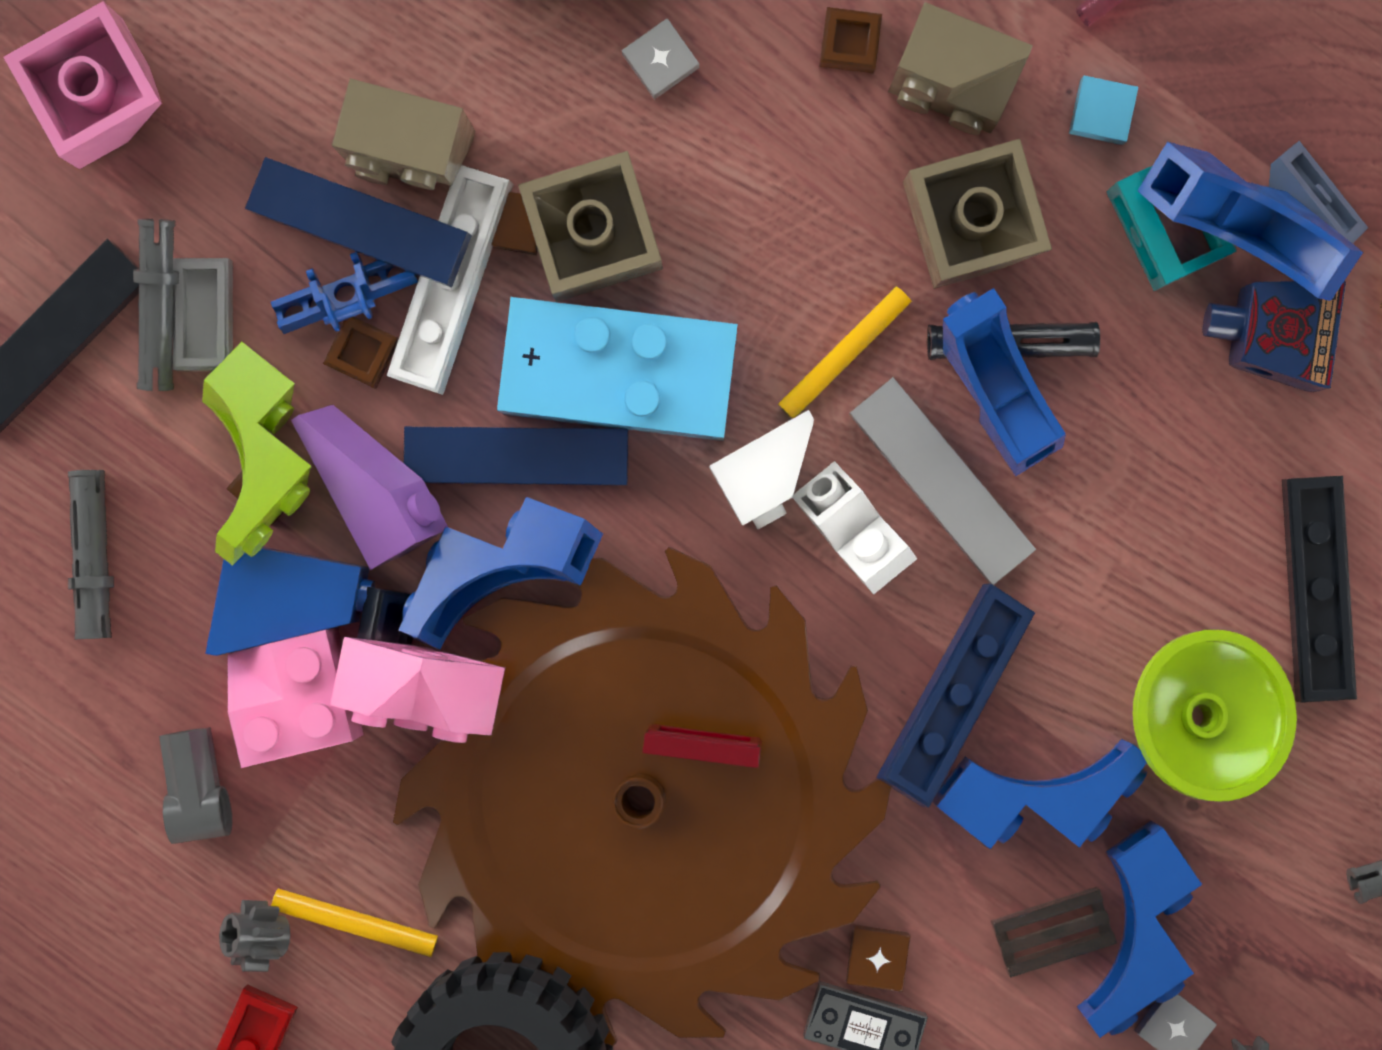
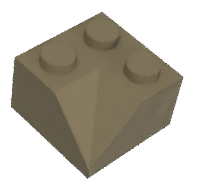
[888,2,1033,135]
[332,78,476,190]
[903,139,1052,289]
[518,151,663,302]

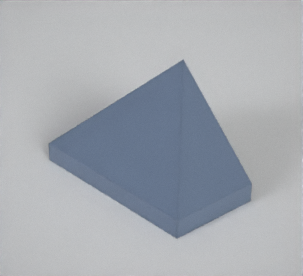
[1269,141,1368,243]

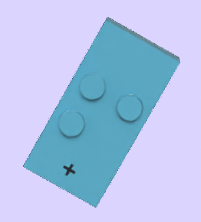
[497,297,738,441]

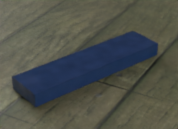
[245,157,472,288]
[404,426,629,486]
[876,583,1035,808]

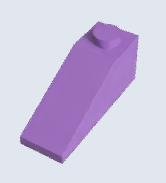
[291,405,449,570]

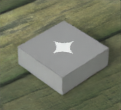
[622,18,700,100]
[1134,994,1217,1050]

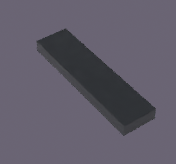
[0,239,139,433]
[1281,475,1357,703]

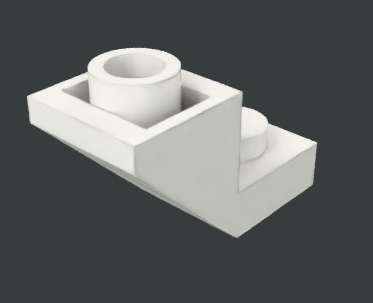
[792,461,917,595]

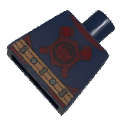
[1202,281,1346,392]

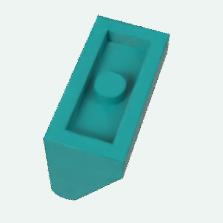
[1106,166,1237,291]

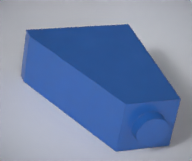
[205,547,375,656]

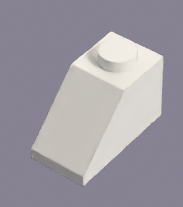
[709,410,814,529]

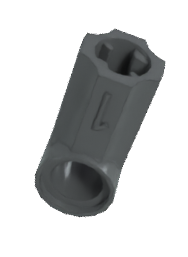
[159,727,232,844]

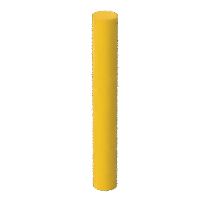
[777,286,912,419]
[271,888,438,958]

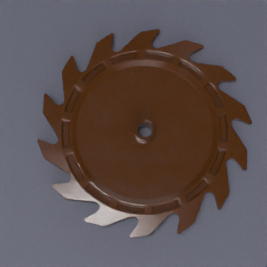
[393,547,891,1046]

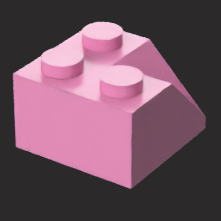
[3,1,162,169]
[228,627,364,768]
[330,637,505,743]

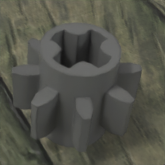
[219,900,290,972]

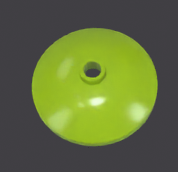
[1133,630,1297,802]

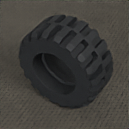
[391,952,613,1050]

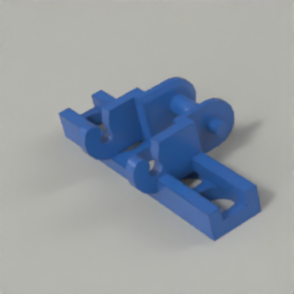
[271,252,418,334]

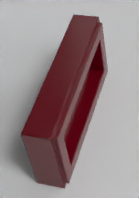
[642,724,763,768]

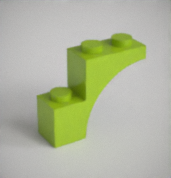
[202,341,311,566]

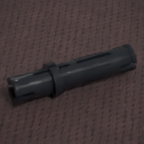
[926,322,1100,360]

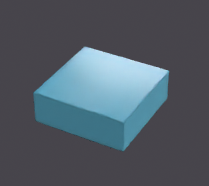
[1069,75,1138,145]

